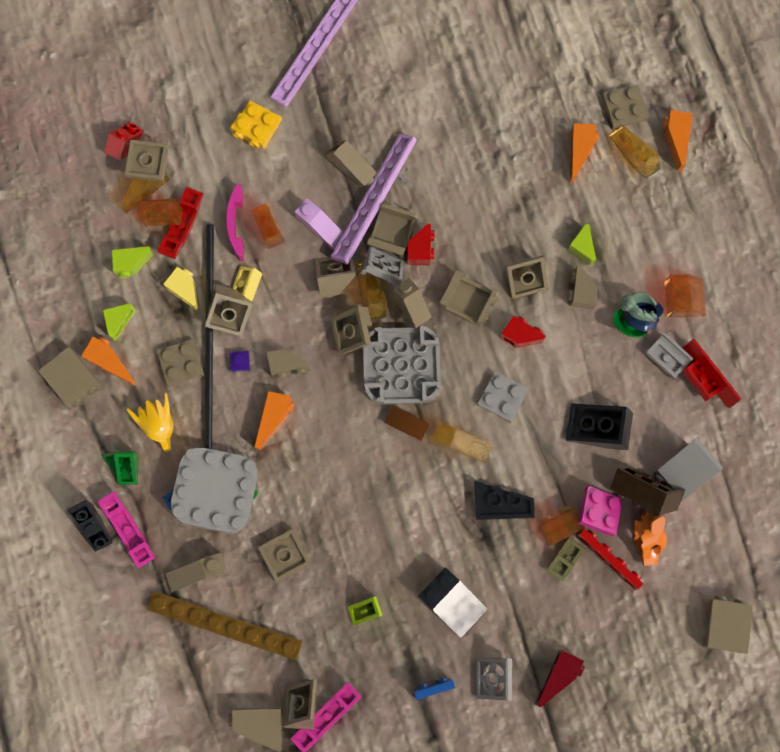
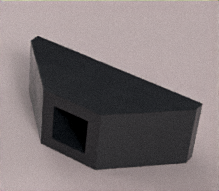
[67,500,113,552]

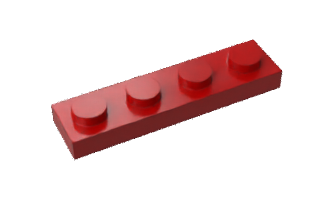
[577,529,644,590]

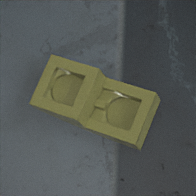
[547,537,586,582]

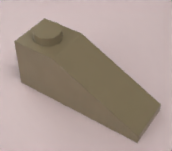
[166,553,228,592]

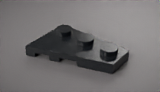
[474,481,535,520]

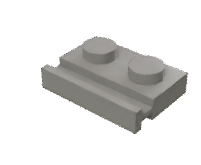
[645,333,693,379]

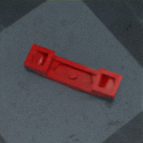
[157,187,204,259]

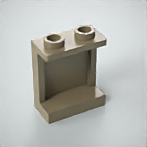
[367,203,417,260]
[439,270,498,327]
[39,347,101,409]
[703,596,753,654]

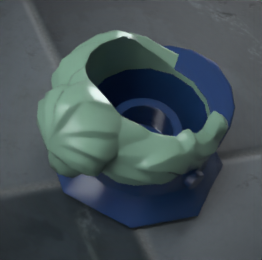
[621,292,663,332]

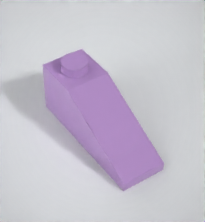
[295,198,344,250]

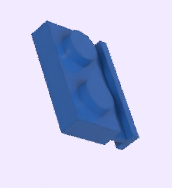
[414,677,455,700]

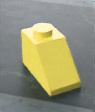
[163,267,199,311]

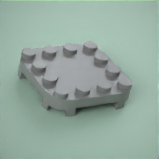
[363,326,441,405]
[171,448,257,534]

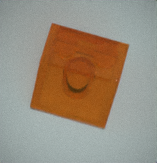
[665,274,706,318]

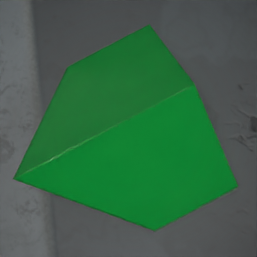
[101,451,139,485]

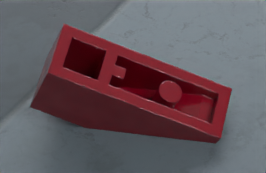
[535,650,585,708]

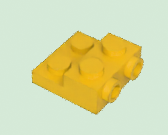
[231,101,282,150]

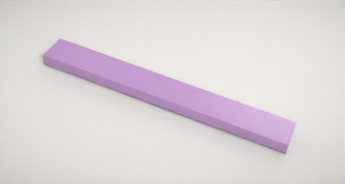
[270,0,358,108]
[331,134,417,264]

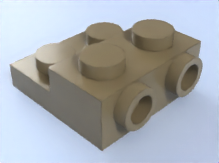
[330,304,372,355]

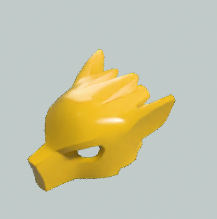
[126,393,174,452]

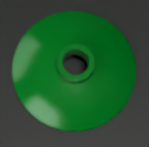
[612,308,648,338]

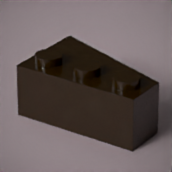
[610,466,685,516]

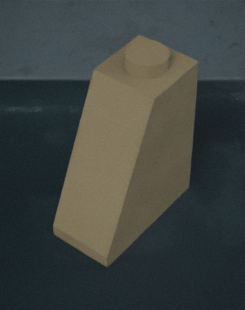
[324,140,377,187]
[393,278,431,328]
[229,708,283,751]

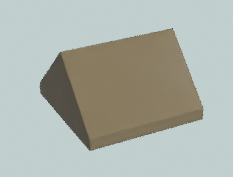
[504,255,548,299]
[282,679,317,730]

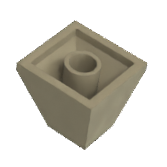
[315,258,356,298]
[205,284,253,337]

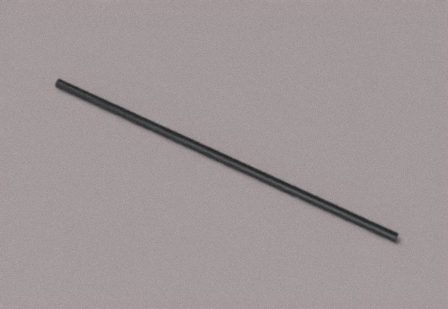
[205,224,214,449]

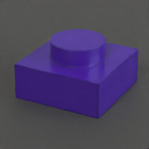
[230,351,251,372]

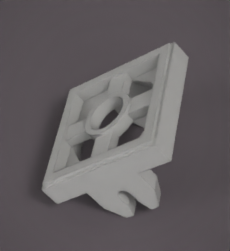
[360,246,404,289]
[476,658,512,701]

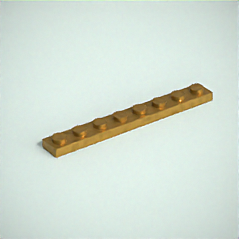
[146,591,303,661]

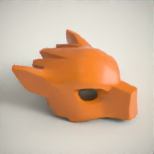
[633,509,667,566]

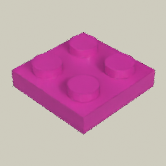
[578,486,622,537]

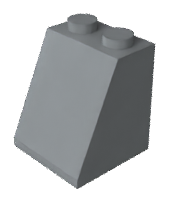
[653,438,723,501]

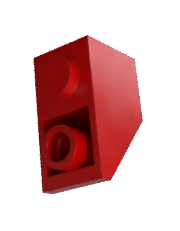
[104,122,144,161]
[407,224,435,265]
[500,316,546,348]

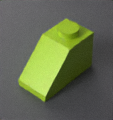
[112,246,153,279]

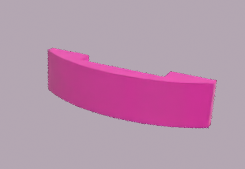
[227,184,244,261]
[97,491,156,569]
[291,682,362,752]

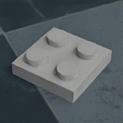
[477,371,529,423]

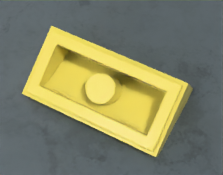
[232,266,262,301]

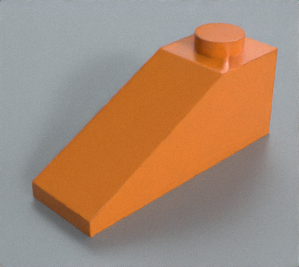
[663,110,693,172]
[570,123,599,183]
[81,337,136,386]
[255,391,295,451]

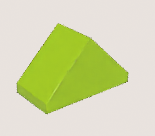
[568,224,596,265]
[103,304,136,341]
[347,596,383,626]

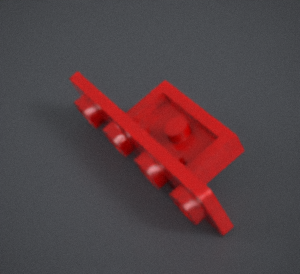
[682,339,742,408]

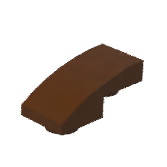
[384,406,429,441]

